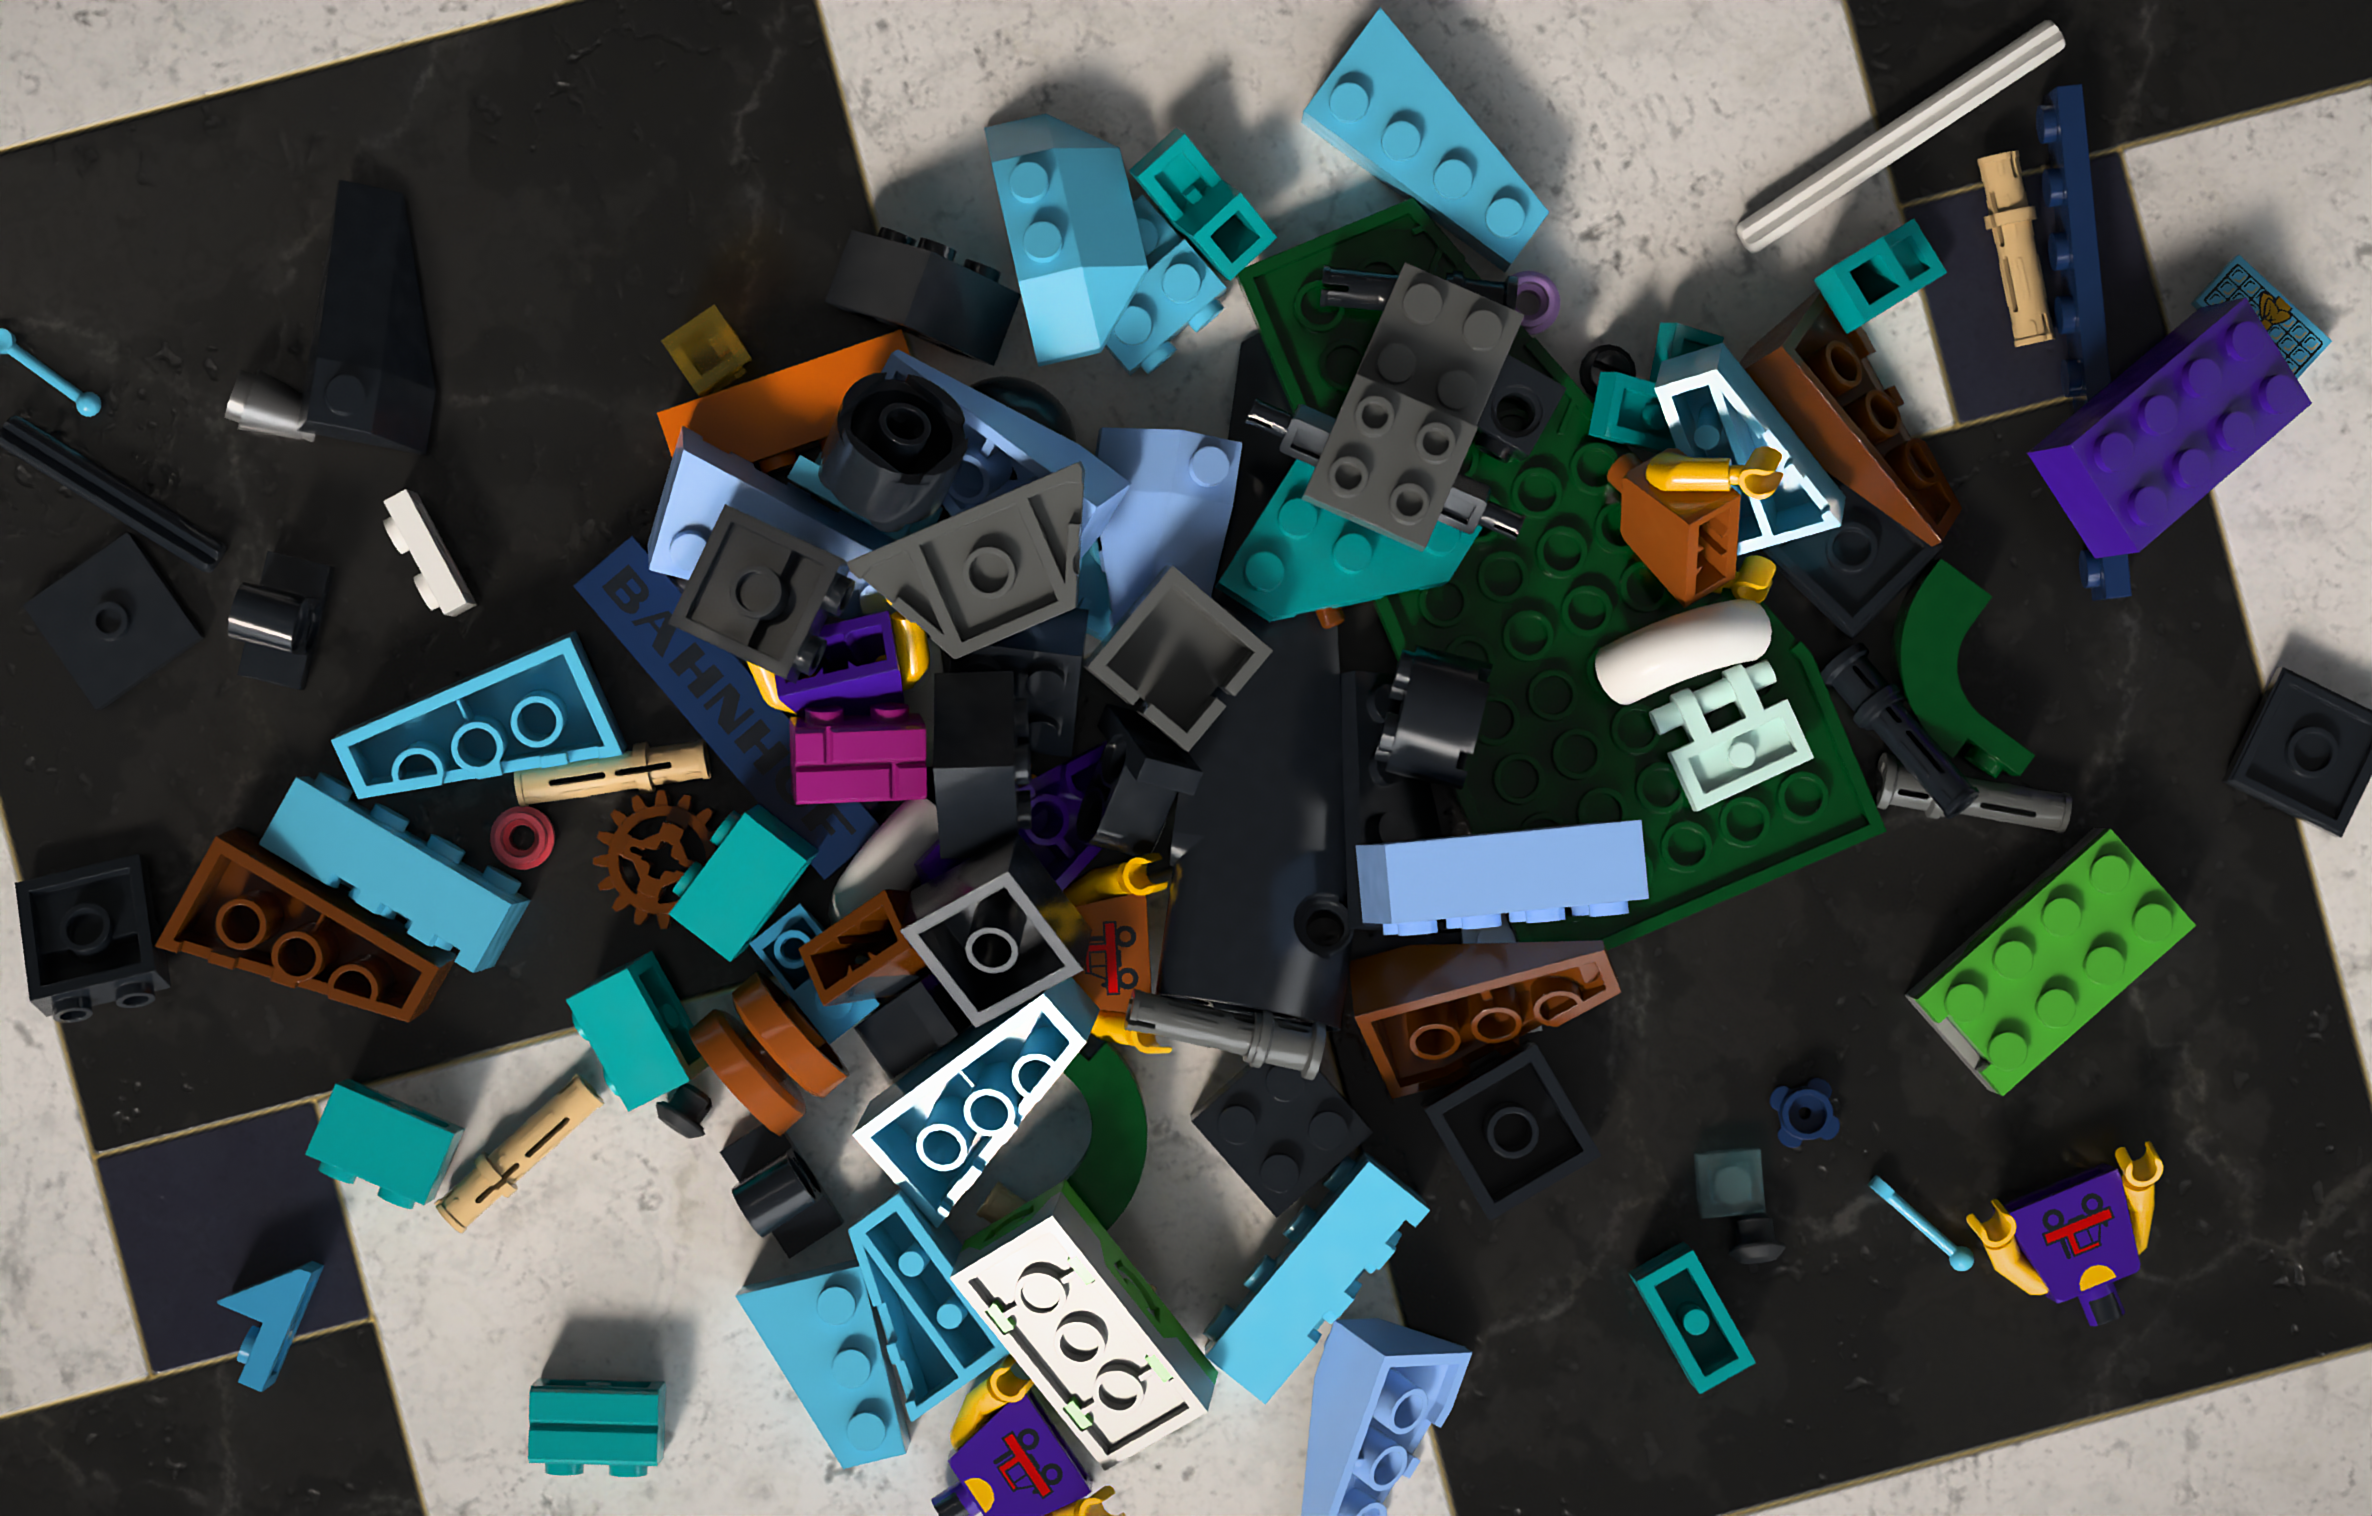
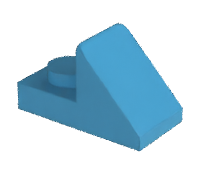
[217,1261,324,1392]

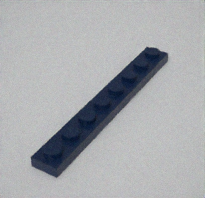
[2036,84,2132,601]

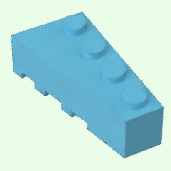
[331,630,628,799]

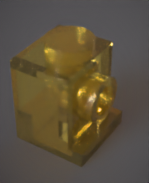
[661,304,752,397]

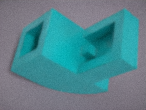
[1129,128,1277,281]
[1813,219,1947,334]

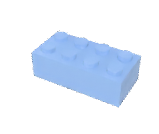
[1356,820,1649,936]

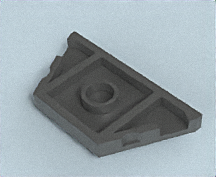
[846,461,1085,659]

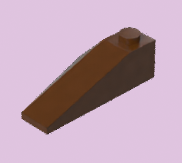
[1740,289,1962,547]

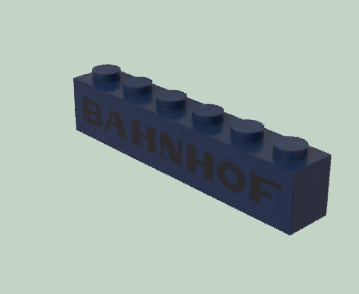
[574,536,887,880]

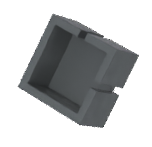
[1082,565,1273,752]

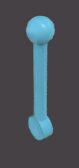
[0,328,101,417]
[1867,1175,1974,1271]

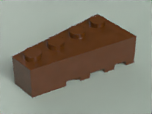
[155,827,458,1023]

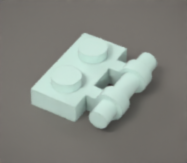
[1649,659,1814,811]

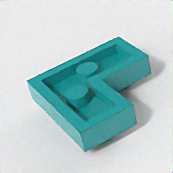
[1588,322,1724,454]

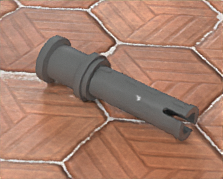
[1872,752,2072,834]
[1124,989,1326,1080]

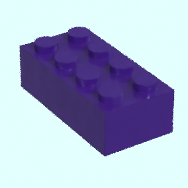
[2027,297,2312,558]

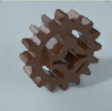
[593,790,718,929]

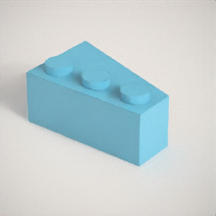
[1655,343,1846,556]

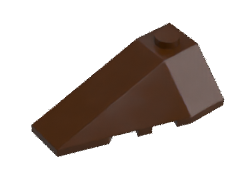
[1349,941,1621,1099]

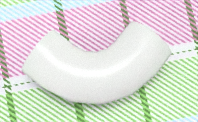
[1595,598,1772,705]
[828,799,939,926]

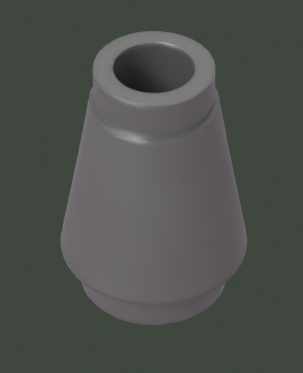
[224,369,316,442]

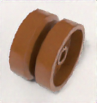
[688,970,850,1136]

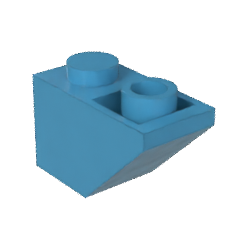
[749,903,885,1045]

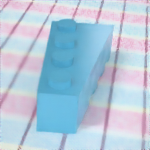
[1301,7,1549,273]
[259,772,531,973]
[852,977,1100,1228]
[1203,1150,1430,1405]

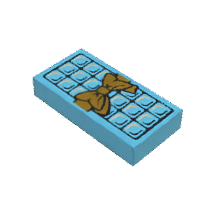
[2191,255,2332,379]

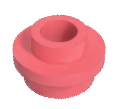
[490,806,555,870]

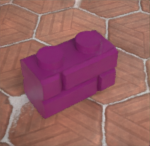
[789,702,927,805]

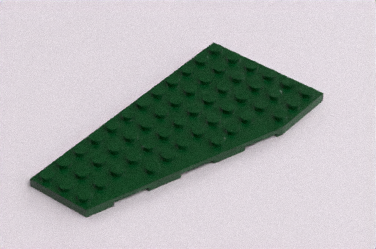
[1235,198,1887,951]

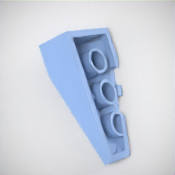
[881,349,1131,559]
[1095,427,1242,630]
[1301,1318,1472,1516]

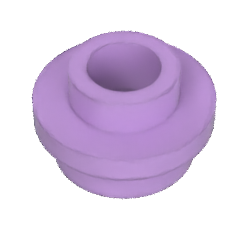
[1512,271,1560,335]

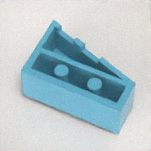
[848,1188,1010,1422]
[735,1259,911,1469]

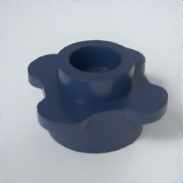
[1769,1078,1840,1148]

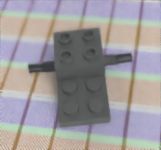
[1245,262,1526,552]

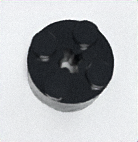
[818,372,968,532]
[1374,645,1493,790]

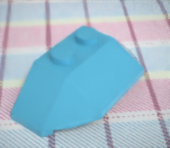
[984,113,1148,367]

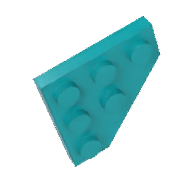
[1215,459,1482,622]

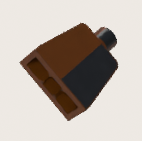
[798,889,932,1006]

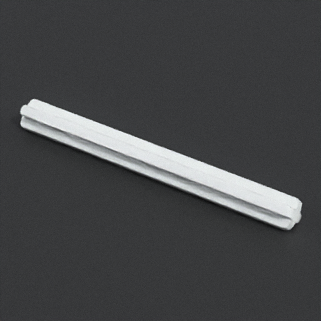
[1736,20,2066,253]

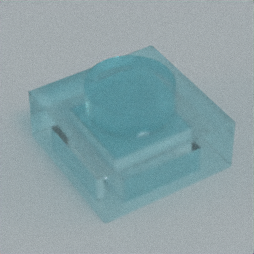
[1694,1147,1766,1218]

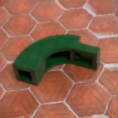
[1890,558,2035,779]
[1061,1040,1148,1231]

